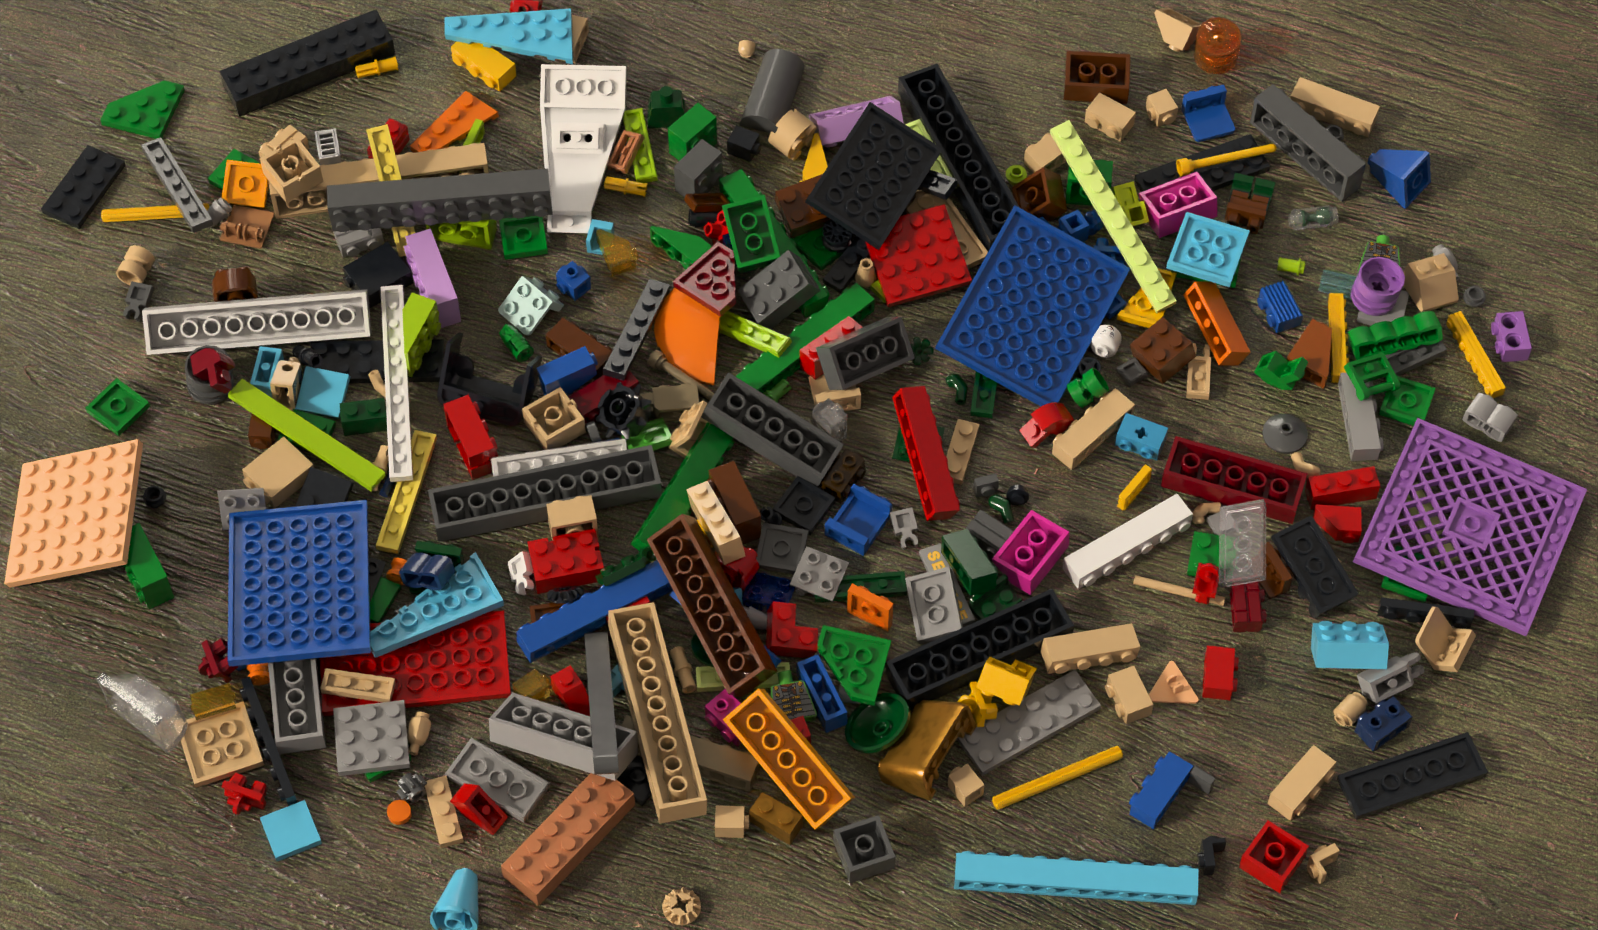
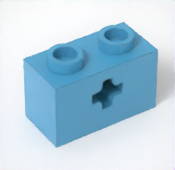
[1115,413,1168,461]

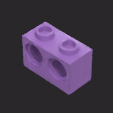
[1491,311,1532,362]

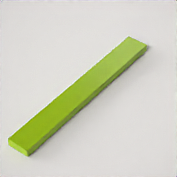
[228,379,385,492]

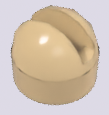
[738,40,756,58]

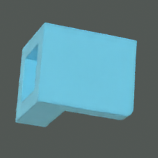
[586,219,614,256]

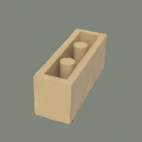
[1268,745,1336,821]

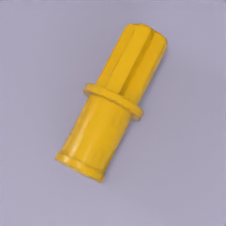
[355,56,399,78]
[604,177,648,197]

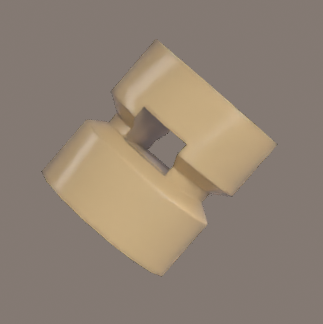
[116,245,155,285]

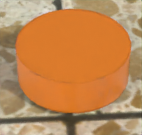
[387,800,412,825]

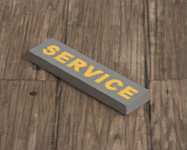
[919,543,975,627]

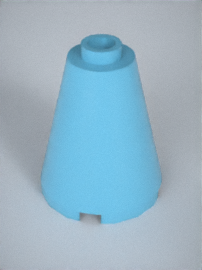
[430,868,479,930]

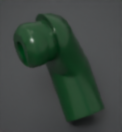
[946,373,968,405]
[988,495,1014,523]

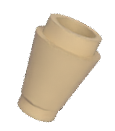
[855,258,877,288]

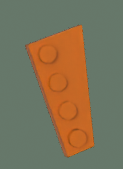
[410,91,499,153]

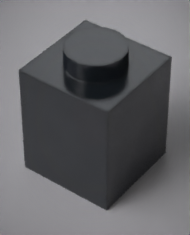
[727,125,762,162]

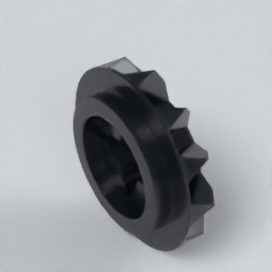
[547,585,584,604]

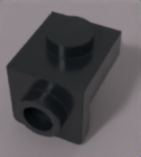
[1197,836,1226,876]

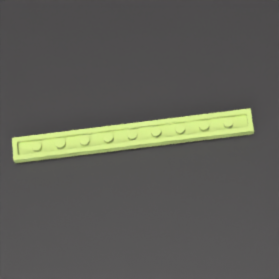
[1050,120,1177,313]

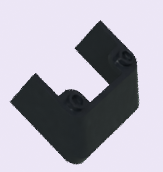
[437,332,542,426]

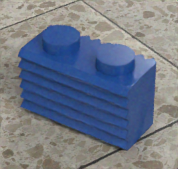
[1257,281,1303,333]

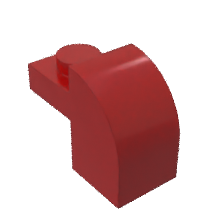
[1019,402,1074,448]

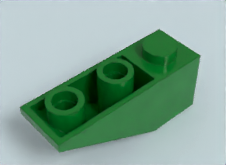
[650,226,712,270]

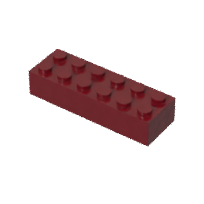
[1161,436,1308,524]

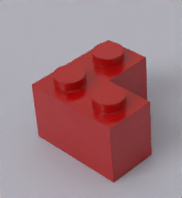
[766,601,818,658]

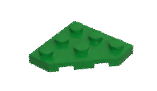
[100,80,185,139]
[817,625,891,706]

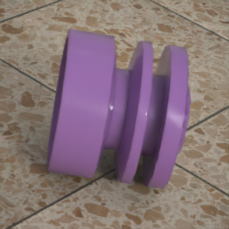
[1351,257,1405,316]

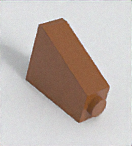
[1286,319,1332,389]

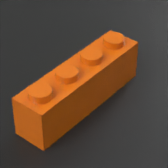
[1183,281,1251,366]

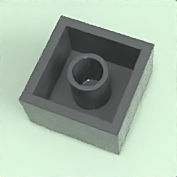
[674,139,723,198]
[833,815,896,883]

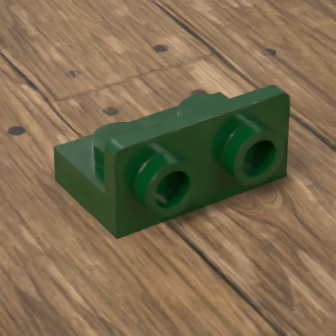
[969,574,1023,620]

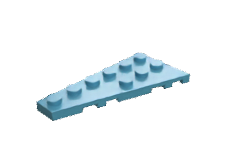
[445,8,573,64]
[370,552,504,658]

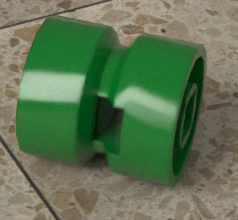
[1067,367,1109,408]

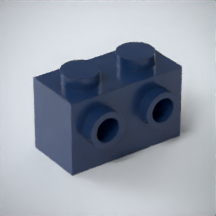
[1355,696,1412,752]

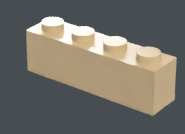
[1290,77,1380,137]
[1052,388,1135,470]
[686,481,745,565]
[1040,623,1140,674]

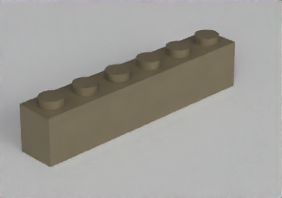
[622,715,760,792]

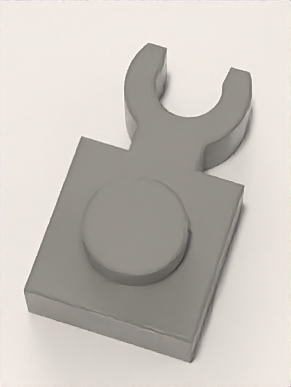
[890,507,918,550]

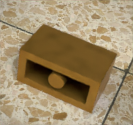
[749,792,803,845]

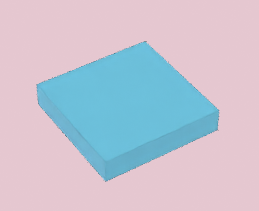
[295,366,350,419]
[260,800,322,862]

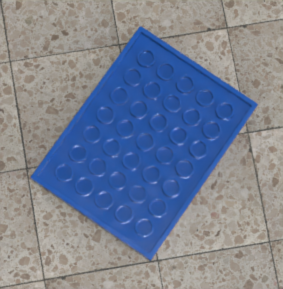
[935,205,1130,406]
[228,500,371,667]

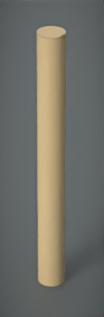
[1133,575,1225,606]

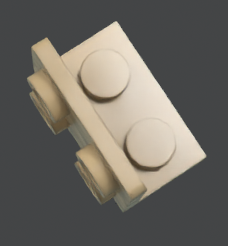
[809,374,861,416]

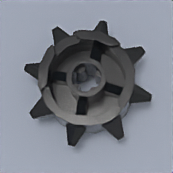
[596,382,652,440]

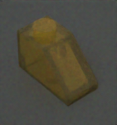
[596,229,639,277]

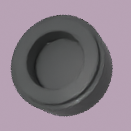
[586,420,601,443]

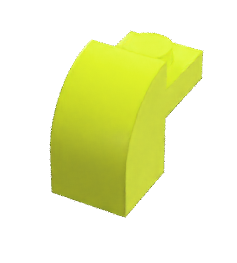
[1111,181,1149,226]

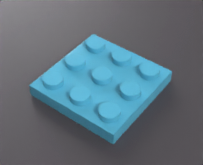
[1166,212,1250,287]

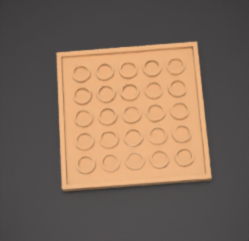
[4,439,143,588]

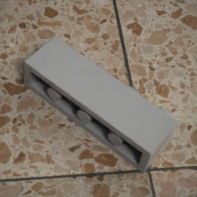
[1338,373,1384,461]

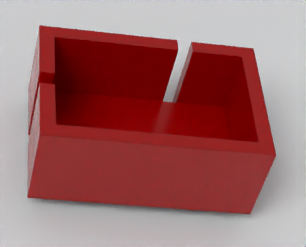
[443,395,499,480]
[527,528,604,594]

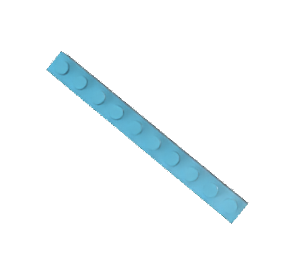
[954,851,1199,905]

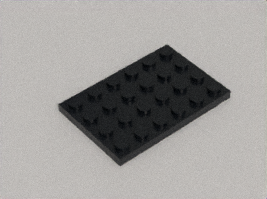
[805,102,943,250]

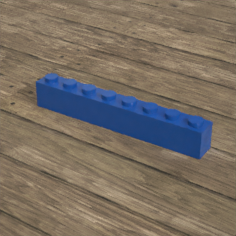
[517,560,673,663]

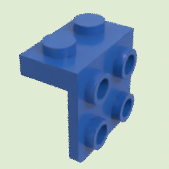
[1181,84,1235,142]

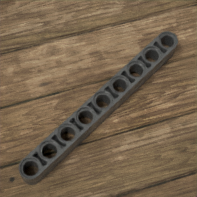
[584,632,619,775]

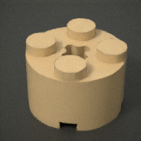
[768,109,817,161]

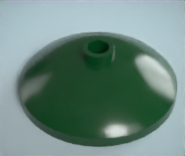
[845,693,911,753]

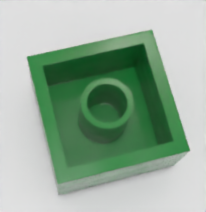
[668,103,717,161]
[1065,159,1113,206]

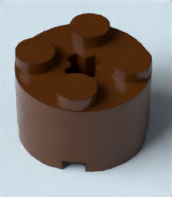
[212,267,258,302]

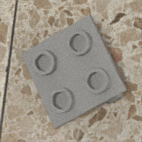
[217,488,268,530]
[790,546,849,601]

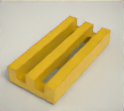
[1117,464,1152,511]

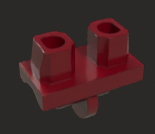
[198,638,238,683]

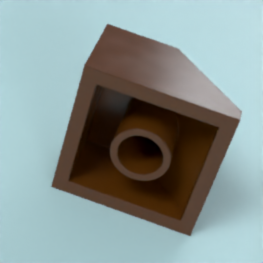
[1012,167,1067,222]

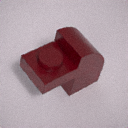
[190,348,235,394]

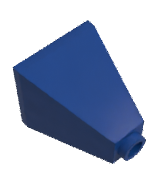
[1367,149,1431,209]

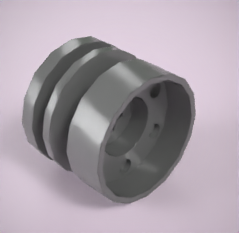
[185,345,234,405]

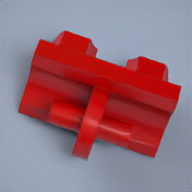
[703,210,730,245]
[1192,563,1221,604]
[221,773,267,815]

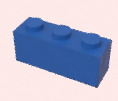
[797,654,847,733]
[1129,751,1193,829]

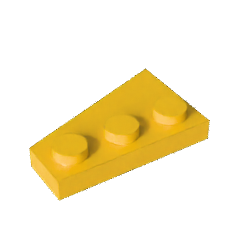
[1117,268,1177,328]

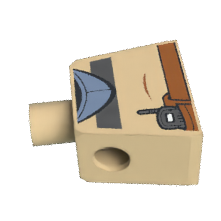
[270,357,303,411]

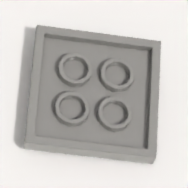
[333,700,410,776]

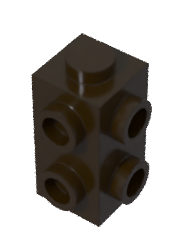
[820,449,866,504]

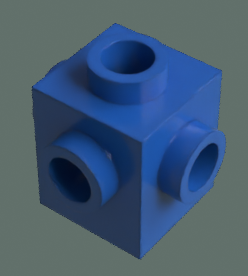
[556,261,591,301]

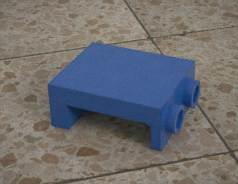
[825,484,892,556]

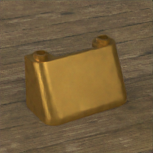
[877,700,977,801]

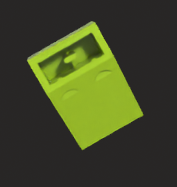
[402,292,441,377]

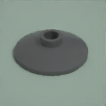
[1262,414,1308,454]

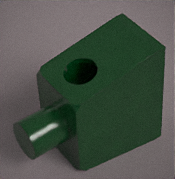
[647,86,688,128]

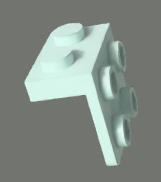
[498,276,564,336]

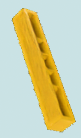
[1328,293,1349,383]
[1446,311,1506,398]

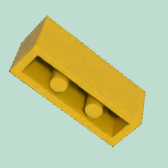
[451,41,517,92]

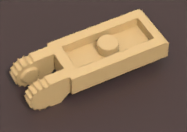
[1186,343,1211,400]

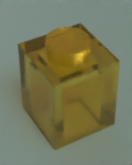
[512,668,551,701]

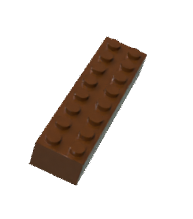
[647,514,778,697]

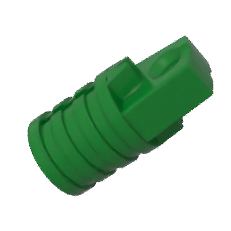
[499,324,534,362]

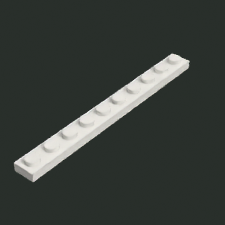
[381,285,413,482]

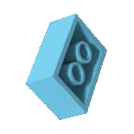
[1311,621,1389,669]

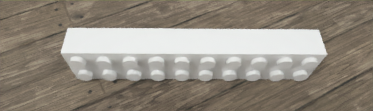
[142,289,372,355]

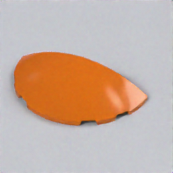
[654,287,721,385]

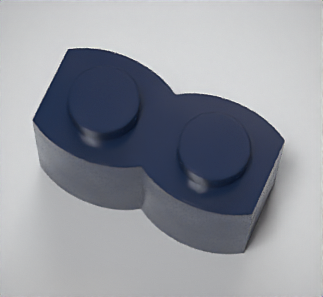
[399,553,455,590]

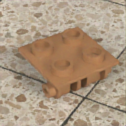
[220,204,275,249]

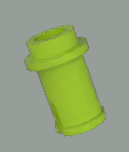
[1277,257,1306,276]

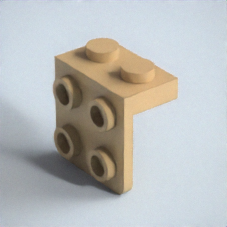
[669,400,708,458]
[1415,607,1476,672]

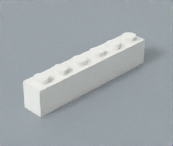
[1063,494,1193,589]

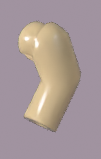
[368,370,386,398]
[1291,452,1320,478]
[1192,502,1221,524]

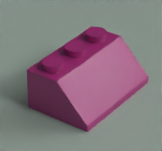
[1139,172,1217,238]
[992,510,1069,595]

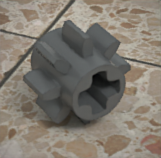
[396,773,427,802]

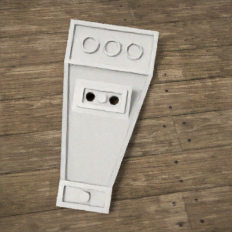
[540,64,627,233]

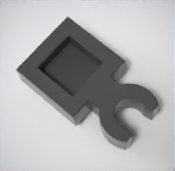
[123,281,154,322]

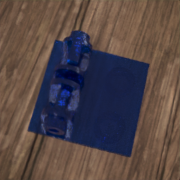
[742,572,795,612]

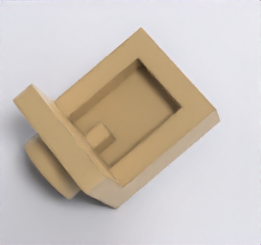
[1307,843,1340,884]

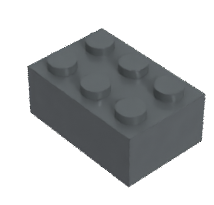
[738,250,821,329]

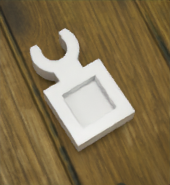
[508,551,534,595]

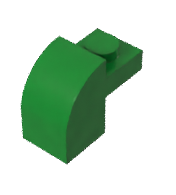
[1254,351,1308,390]

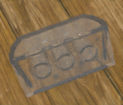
[96,672,188,753]

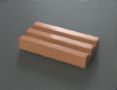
[607,130,644,174]

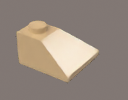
[1154,8,1205,52]

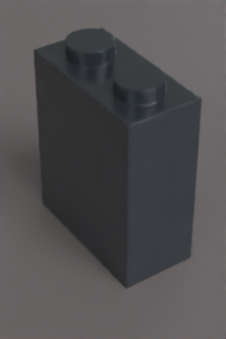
[343,242,413,309]

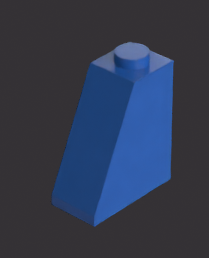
[536,346,598,396]

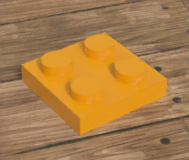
[222,160,269,209]

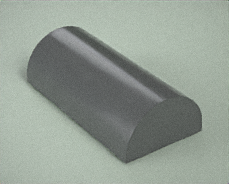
[740,49,804,133]

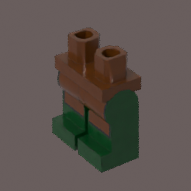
[1225,173,1276,235]

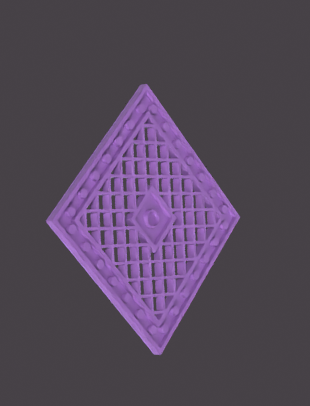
[1353,418,1587,636]

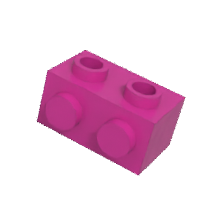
[705,689,742,747]

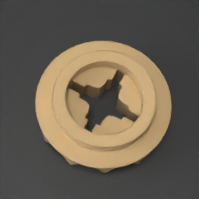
[662,887,701,925]

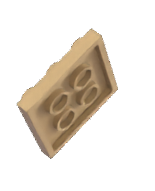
[175,701,264,788]

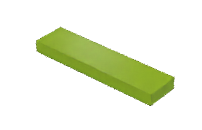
[623,108,658,183]
[719,311,792,358]

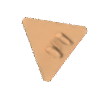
[1149,661,1199,704]

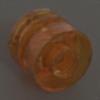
[1194,17,1241,74]

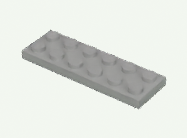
[956,670,1101,776]

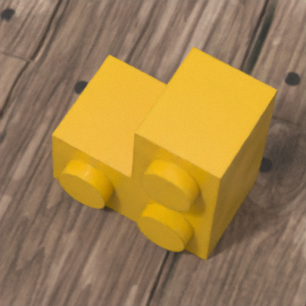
[976,657,1037,706]

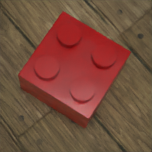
[1239,820,1309,894]

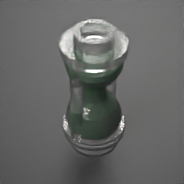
[1288,205,1338,231]

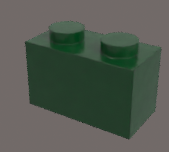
[339,398,387,436]

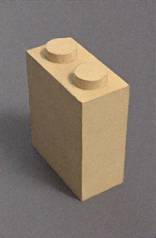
[242,437,314,509]

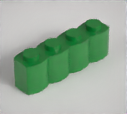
[1348,311,1443,360]

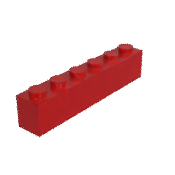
[892,386,960,521]

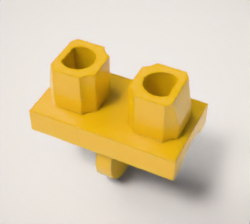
[957,681,998,727]

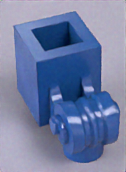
[1058,210,1104,242]

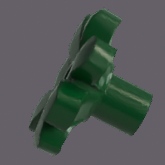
[910,337,934,365]

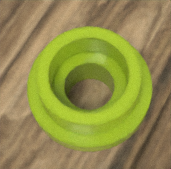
[1005,165,1027,186]

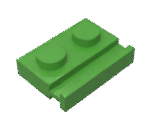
[621,417,672,451]

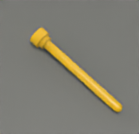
[1176,144,1277,176]

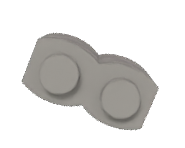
[1462,393,1518,442]

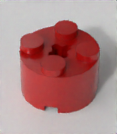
[714,546,759,592]

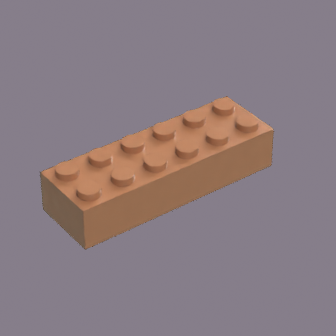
[501,773,635,906]

